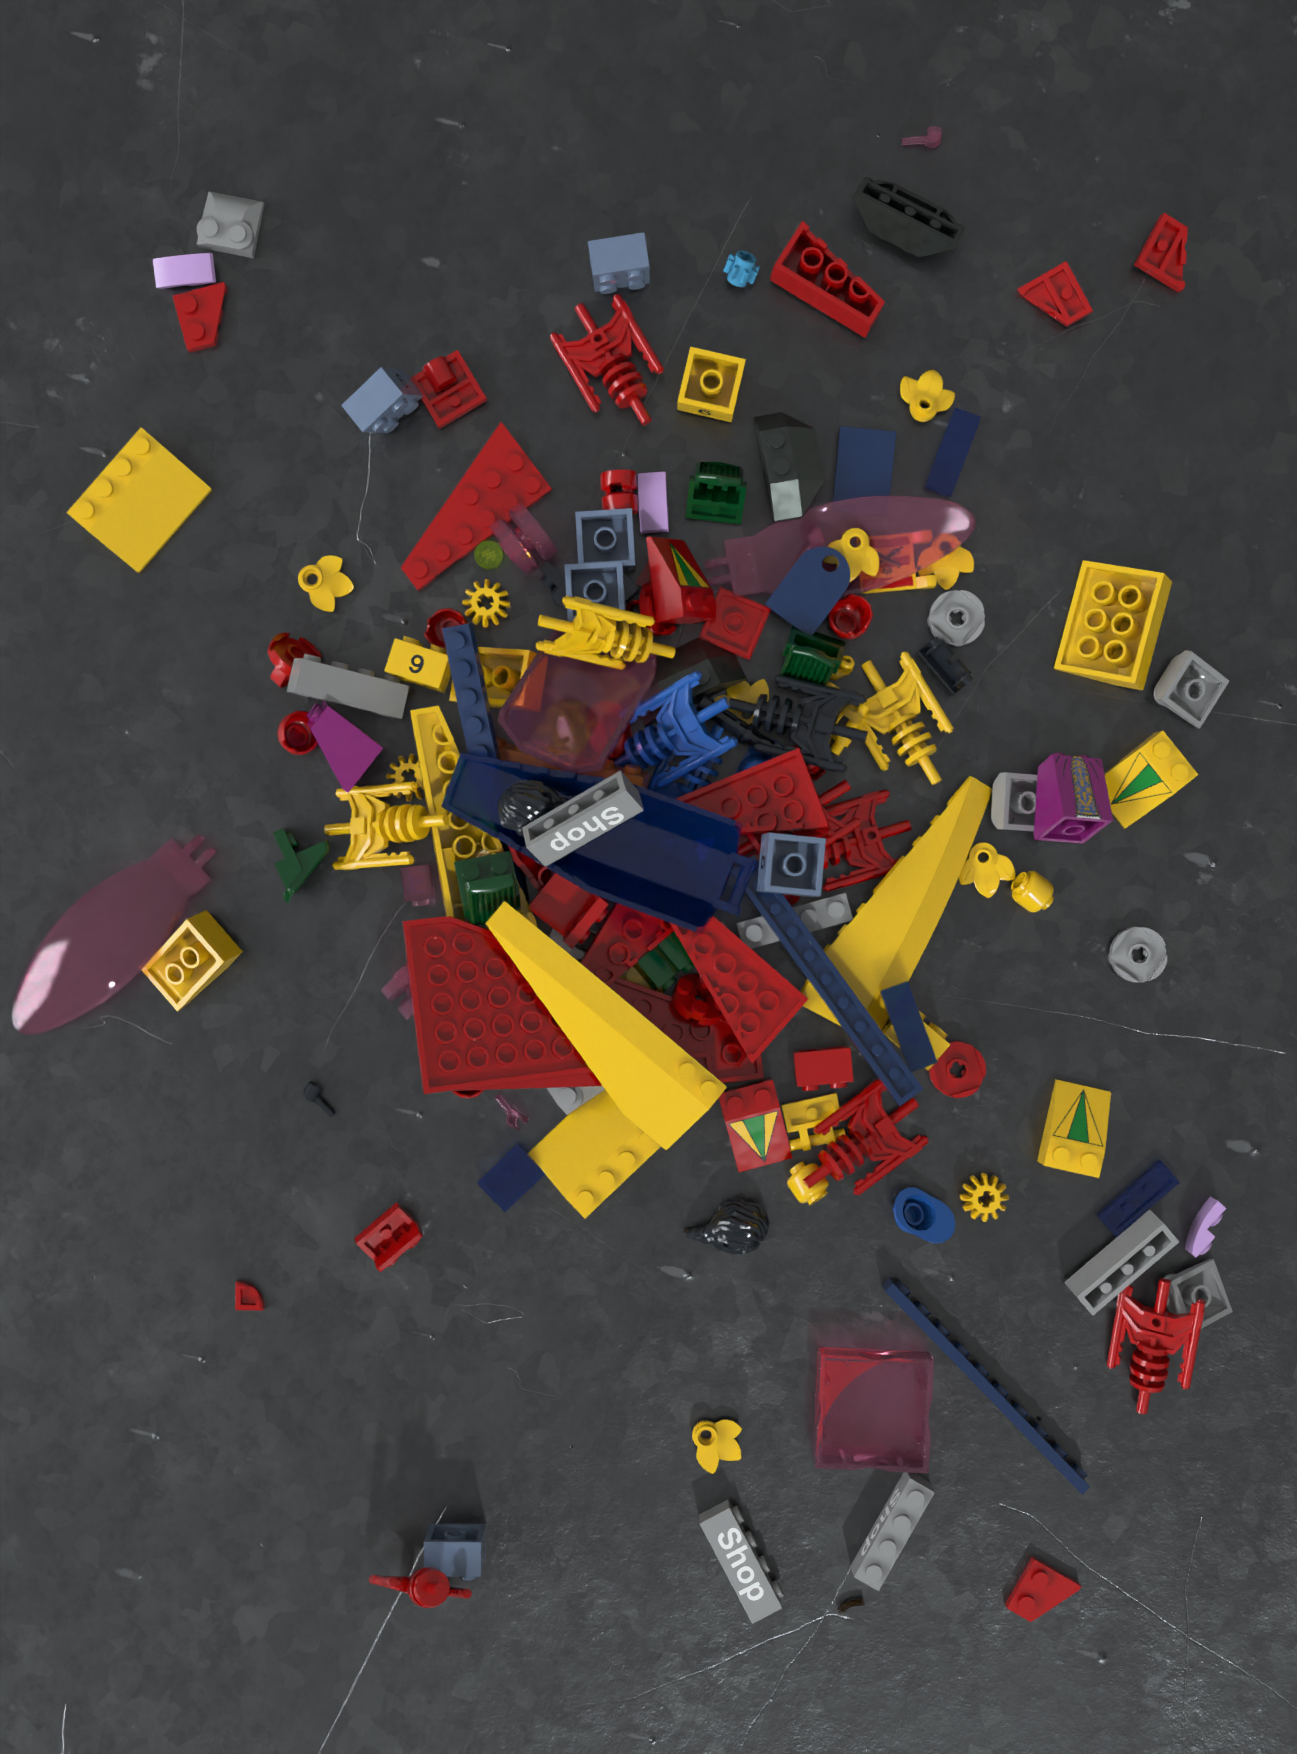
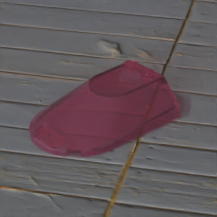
[498,620,657,775]

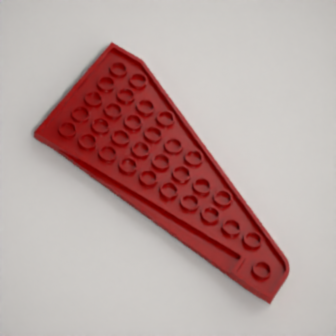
[402,916,764,1095]

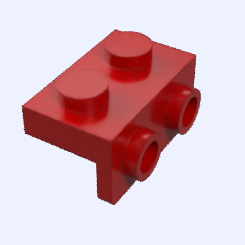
[354,1202,423,1272]

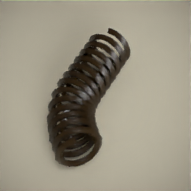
[837,1598,865,1613]

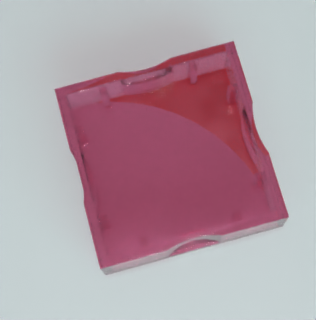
[813,1347,934,1473]

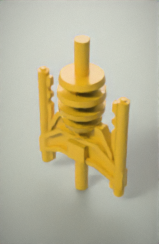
[535,596,675,670]
[849,651,954,785]
[324,781,449,870]

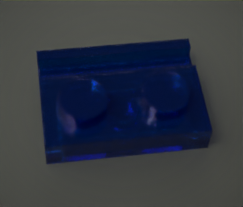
[477,1143,545,1213]

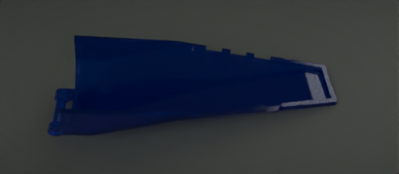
[441,753,758,934]

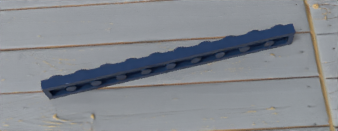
[442,622,529,901]
[731,855,923,1106]
[882,1278,1090,1495]

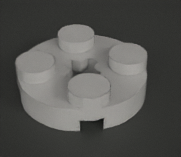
[927,590,985,647]
[1108,927,1167,983]

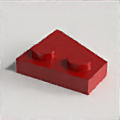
[1134,213,1188,293]
[1017,261,1093,327]
[172,282,228,353]
[1005,1556,1082,1622]

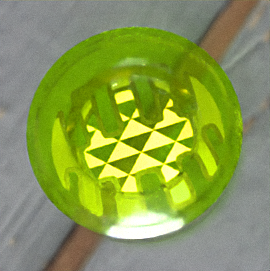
[474,541,503,570]

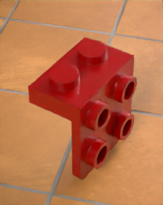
[529,865,609,949]

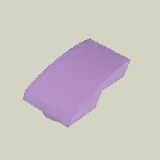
[153,253,216,289]
[638,471,669,534]
[1185,1197,1226,1257]

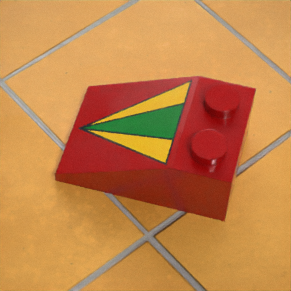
[646,536,716,624]
[719,1076,793,1172]

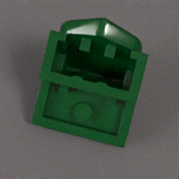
[685,462,747,524]
[780,625,846,686]
[273,828,330,904]
[454,851,521,929]

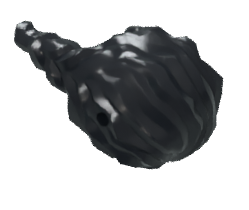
[497,780,569,836]
[683,1197,770,1255]

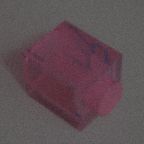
[401,865,436,906]

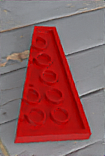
[401,422,552,591]
[642,748,830,840]
[579,843,722,987]
[660,886,808,1063]

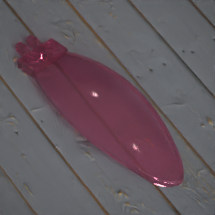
[705,496,976,598]
[12,835,216,1035]

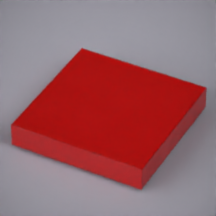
[698,587,771,661]

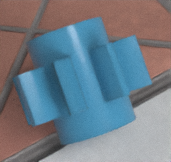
[723,250,760,287]

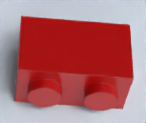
[792,1045,854,1091]

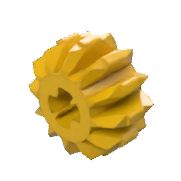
[462,579,511,628]
[386,754,424,802]
[960,1173,1009,1222]

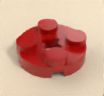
[672,973,723,1025]
[928,1041,986,1098]

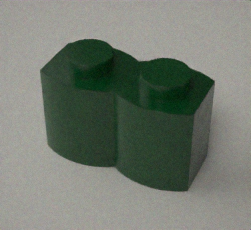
[633,931,695,991]

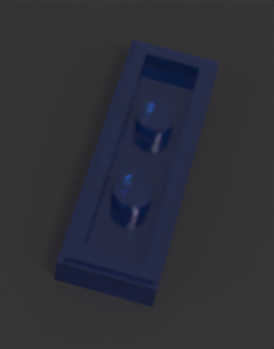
[924,407,981,497]
[880,981,938,1072]
[1096,1160,1180,1238]

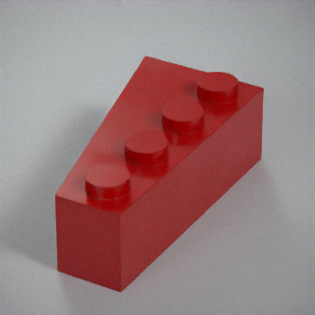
[770,220,885,338]

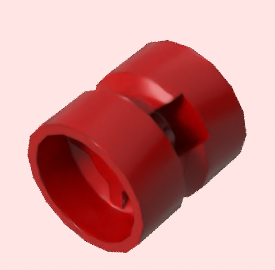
[600,469,638,514]

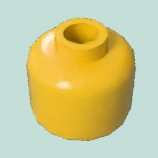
[1011,871,1054,912]
[787,1161,829,1205]

